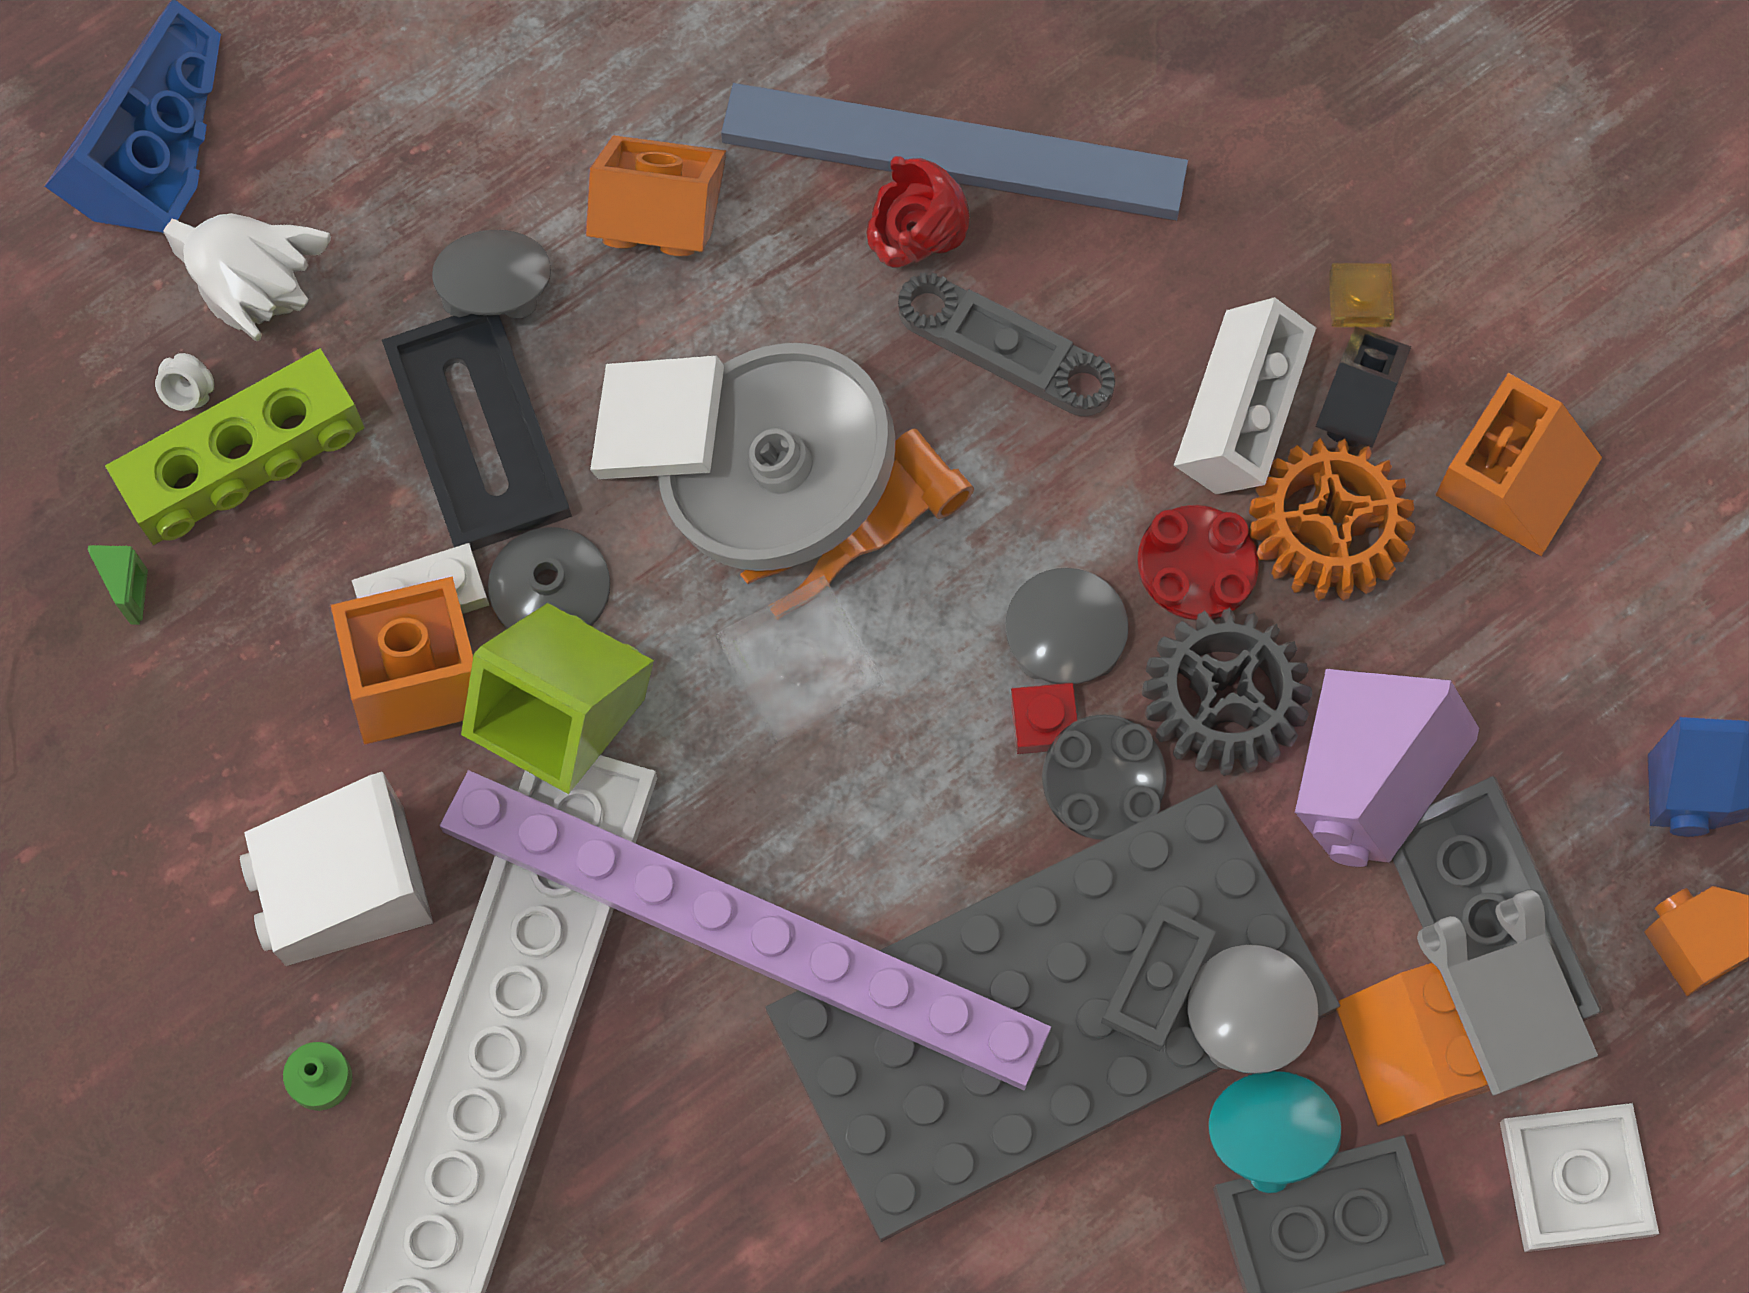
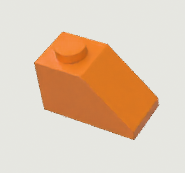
[1644,886,1749,997]

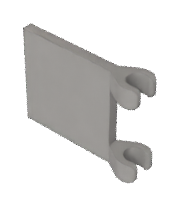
[1417,890,1598,1096]

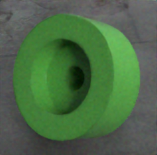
[283,1042,352,1111]

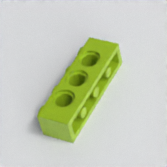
[105,348,365,545]

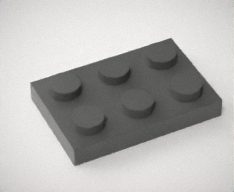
[1213,1135,1445,1293]

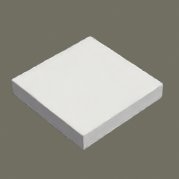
[590,356,724,479]
[1500,1103,1659,1252]

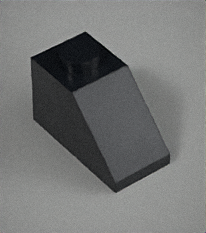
[1315,326,1411,448]

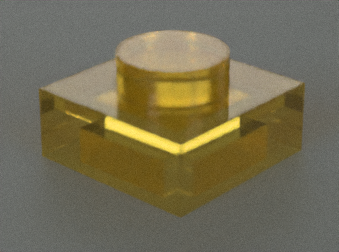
[1329,263,1394,327]

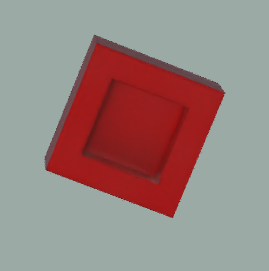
[1010,683,1077,754]

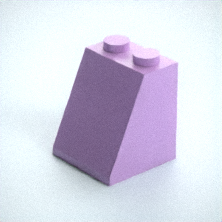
[1295,669,1479,867]

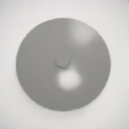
[658,343,895,571]

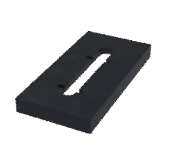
[382,314,572,551]

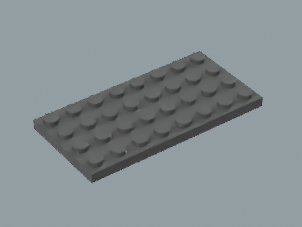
[765,785,1340,1242]

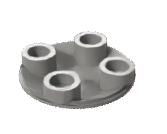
[1188,945,1318,1074]

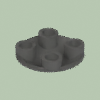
[432,230,551,318]
[1005,568,1128,684]
[1042,715,1166,840]

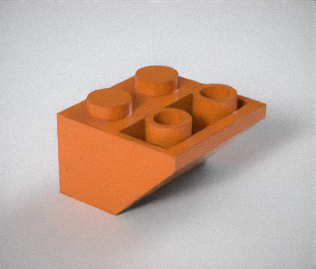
[1435,373,1602,556]

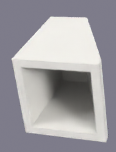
[240,772,433,966]

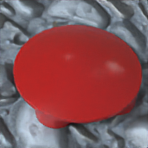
[1137,505,1259,620]

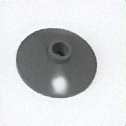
[488,527,610,629]

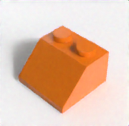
[586,135,726,256]
[331,576,473,745]
[1336,963,1491,1127]

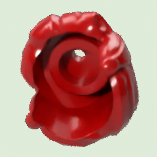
[866,156,969,268]

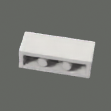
[1174,297,1316,494]

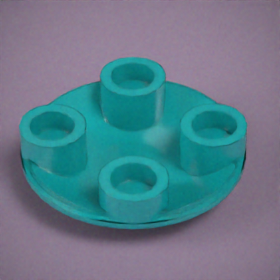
[1209,1071,1341,1193]

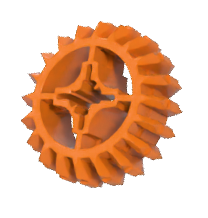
[1249,438,1415,601]

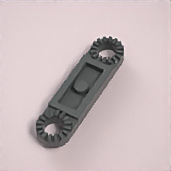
[898,273,1115,416]

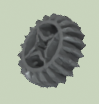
[1142,607,1312,776]

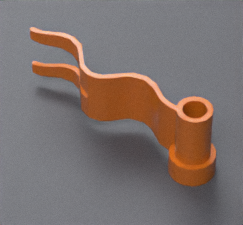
[740,428,974,621]

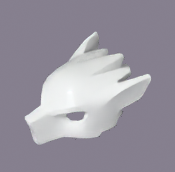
[163,213,331,341]

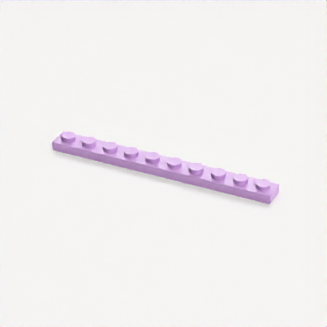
[440,770,1051,1090]

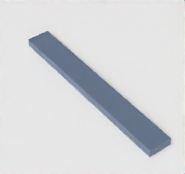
[721,83,1188,221]

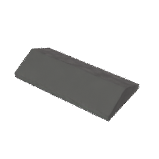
[1392,776,1603,1022]

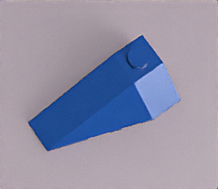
[44,0,221,233]
[1648,717,1749,837]

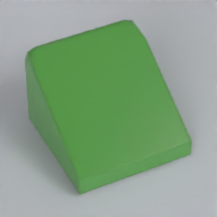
[88,545,148,625]

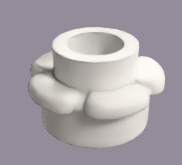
[155,353,214,411]

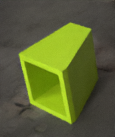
[461,603,654,794]

